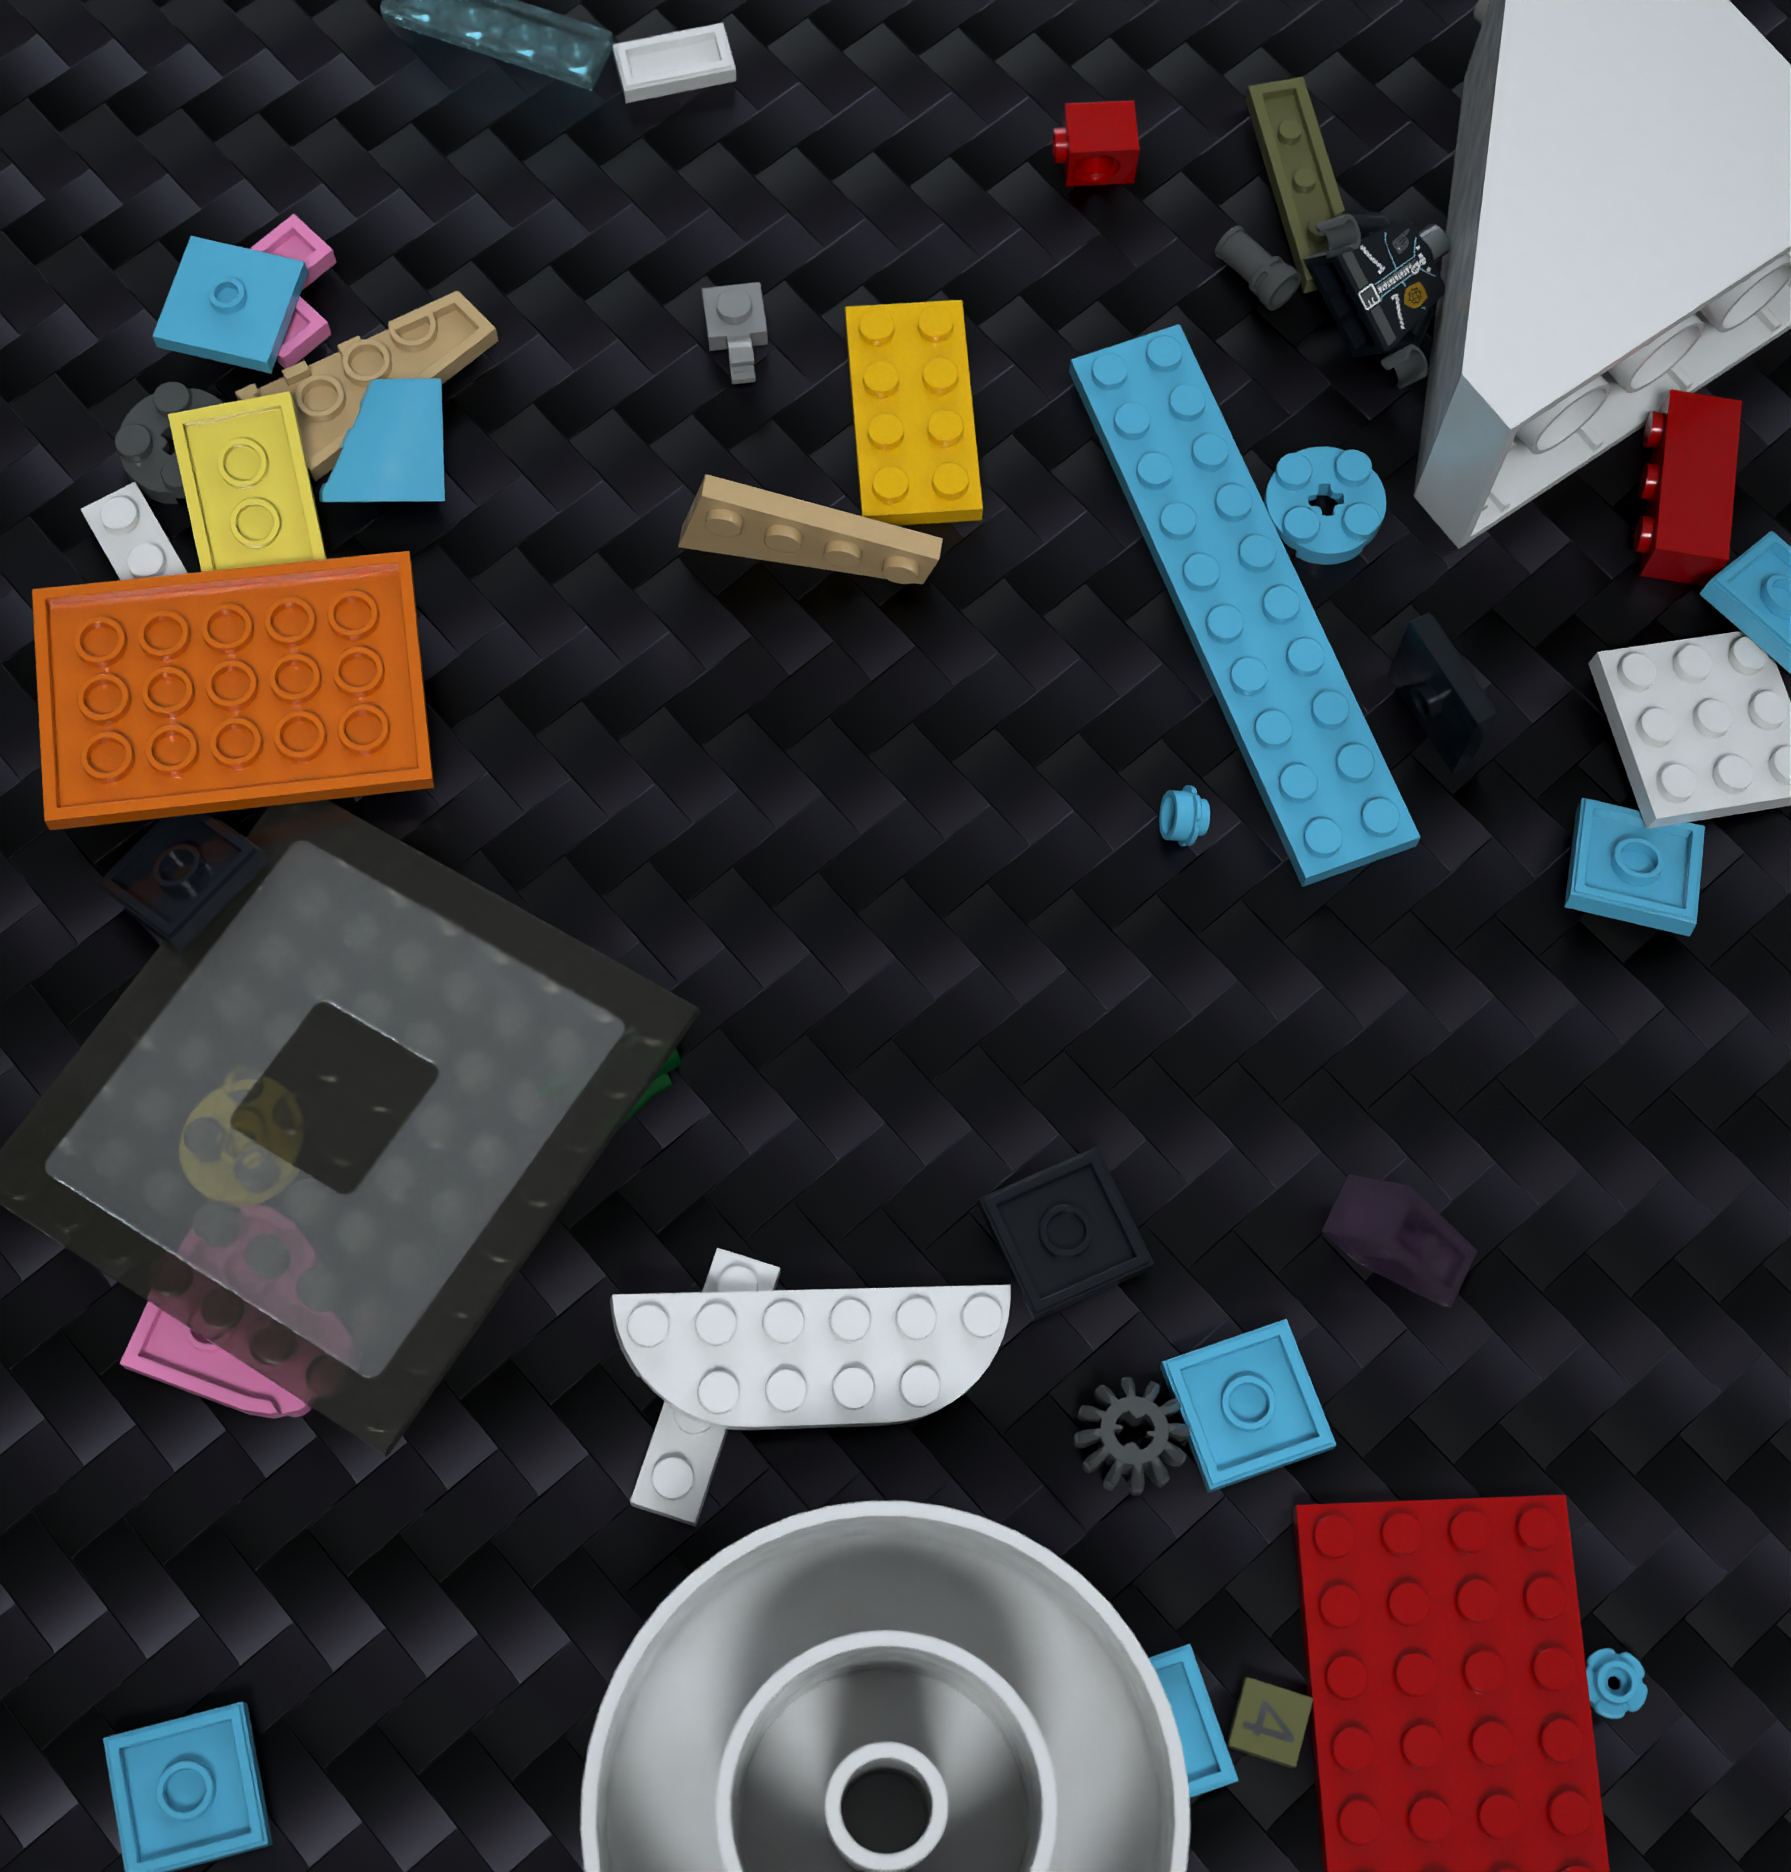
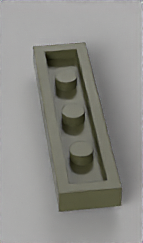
[1245,77,1345,293]

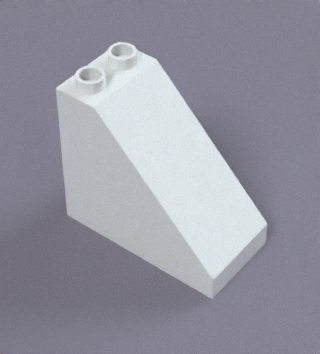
[1414,0,1791,549]

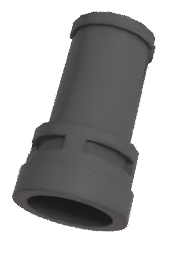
[1215,226,1302,311]

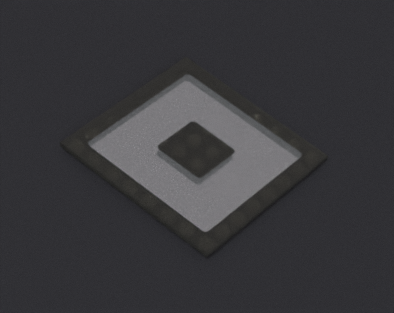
[0,800,700,1457]

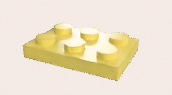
[168,391,327,572]

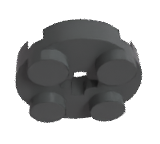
[115,382,224,504]

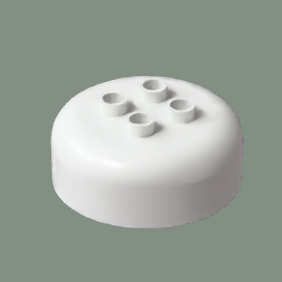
[581,1501,1190,1872]

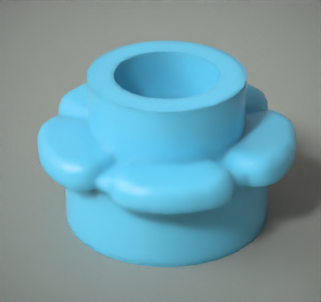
[1159,785,1210,846]
[1586,1648,1648,1719]

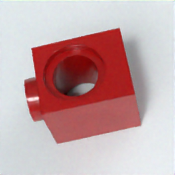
[1052,100,1140,186]

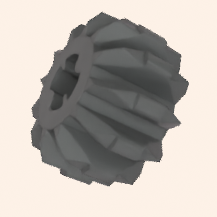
[1073,1377,1190,1495]

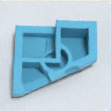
[319,378,445,502]

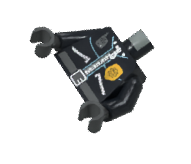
[1303,210,1450,390]

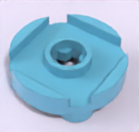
[1263,446,1386,565]

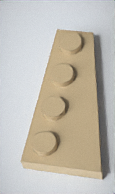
[235,290,499,482]
[678,474,943,584]

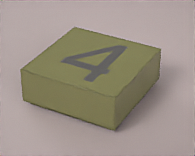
[1226,1677,1313,1768]

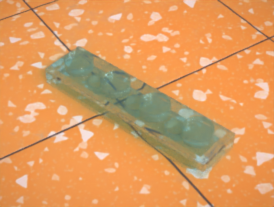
[380,0,614,90]

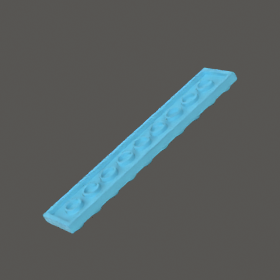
[1069,324,1421,887]

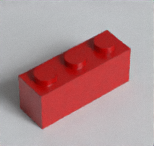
[1633,389,1742,586]

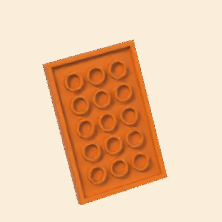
[32,551,434,830]

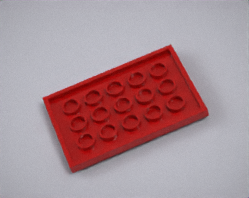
[1292,1495,1610,1872]

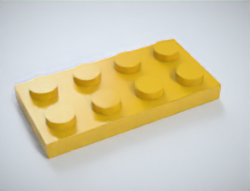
[845,300,983,526]

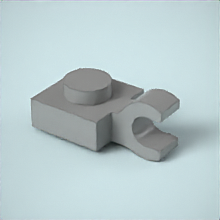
[702,282,768,384]

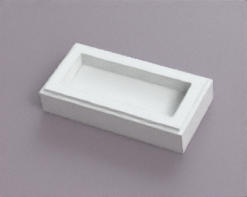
[612,23,736,103]

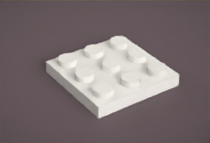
[1588,631,1791,829]

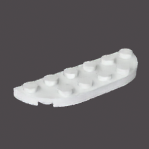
[610,1285,1011,1430]

